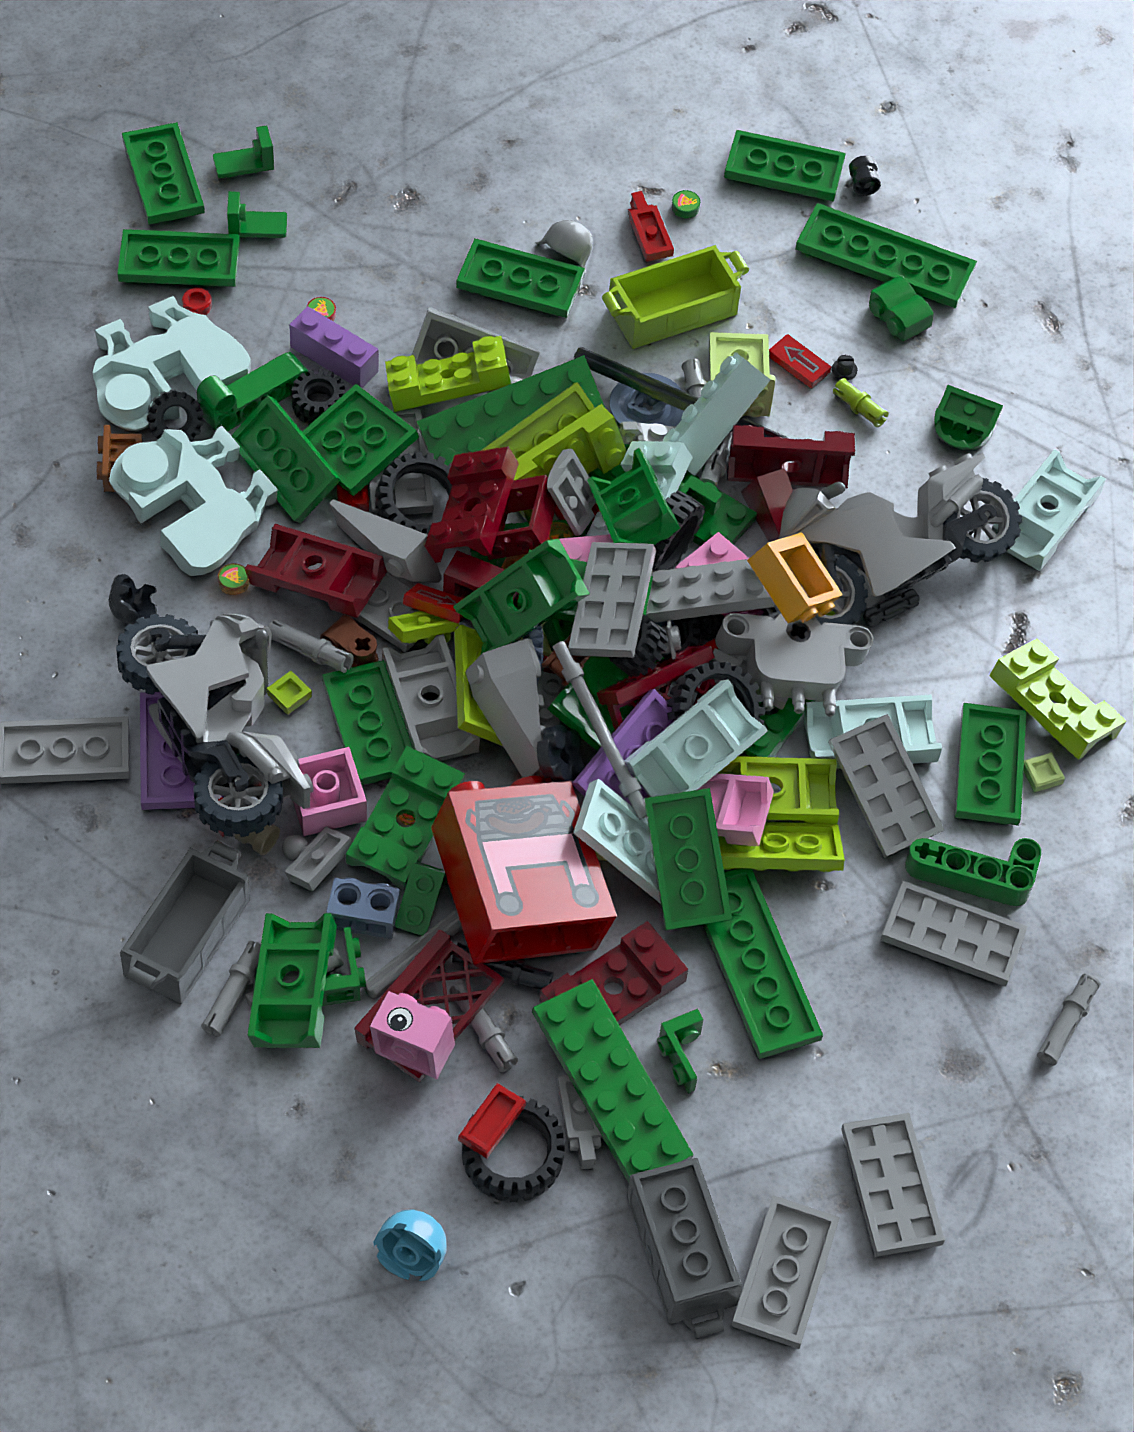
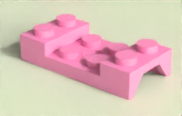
[647,773,774,846]

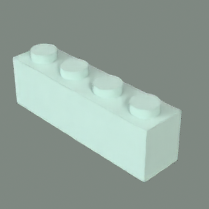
[663,352,770,476]

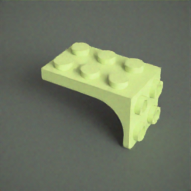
[709,332,776,417]

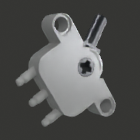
[715,605,874,717]

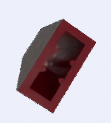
[741,468,793,542]

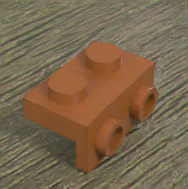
[96,425,143,492]

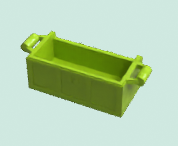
[602,245,749,349]

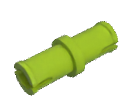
[833,378,889,427]

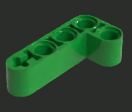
[196,352,309,432]
[905,838,1041,907]

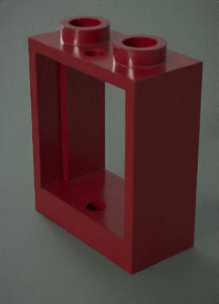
[487,474,556,560]
[443,550,519,619]

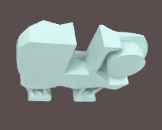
[93,296,251,431]
[109,426,278,576]

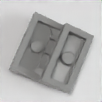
[547,449,596,536]

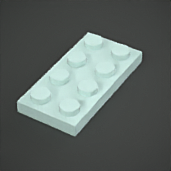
[574,779,661,904]

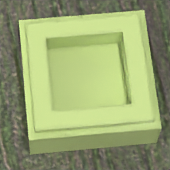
[1023,752,1065,793]

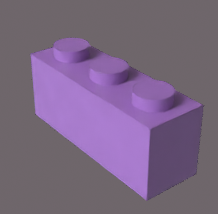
[289,306,379,388]

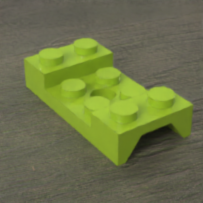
[385,335,511,412]
[514,404,627,522]
[989,638,1127,760]
[718,756,839,824]

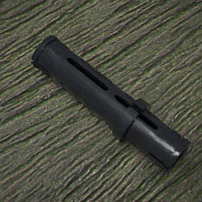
[452,942,554,990]

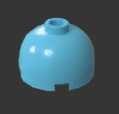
[373,1209,447,1281]

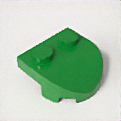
[934,385,1003,450]

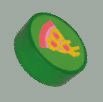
[672,190,701,218]

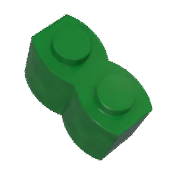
[869,276,934,341]

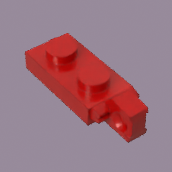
[628,191,674,262]

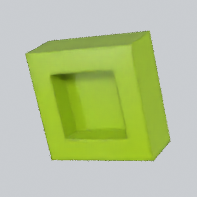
[267,671,312,715]

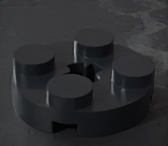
[537,725,585,788]

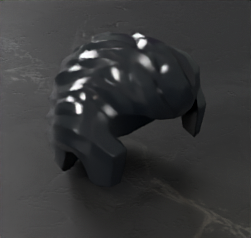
[108,574,157,624]

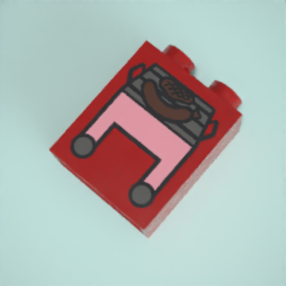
[431,776,617,964]

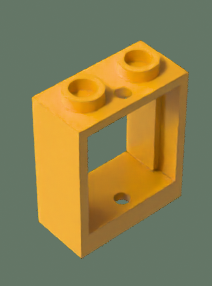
[747,532,843,624]

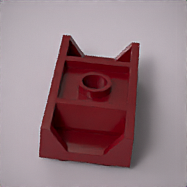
[727,425,855,488]
[424,446,519,563]
[245,524,387,618]
[539,920,688,1025]

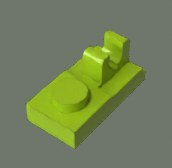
[388,611,459,645]

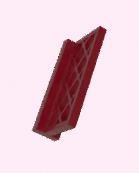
[596,646,716,731]
[354,929,504,1083]

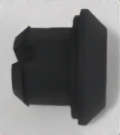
[831,355,858,380]

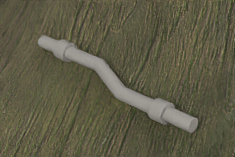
[553,641,646,820]

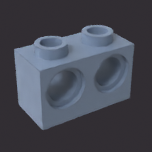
[326,878,400,939]

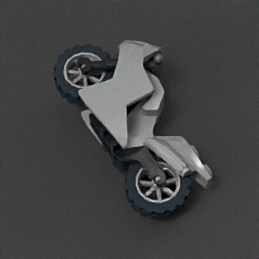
[779,453,1022,625]
[116,614,313,837]

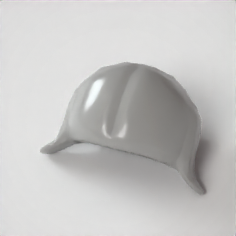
[535,220,593,274]

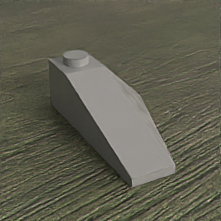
[412,307,540,379]
[329,500,442,583]
[465,639,546,777]

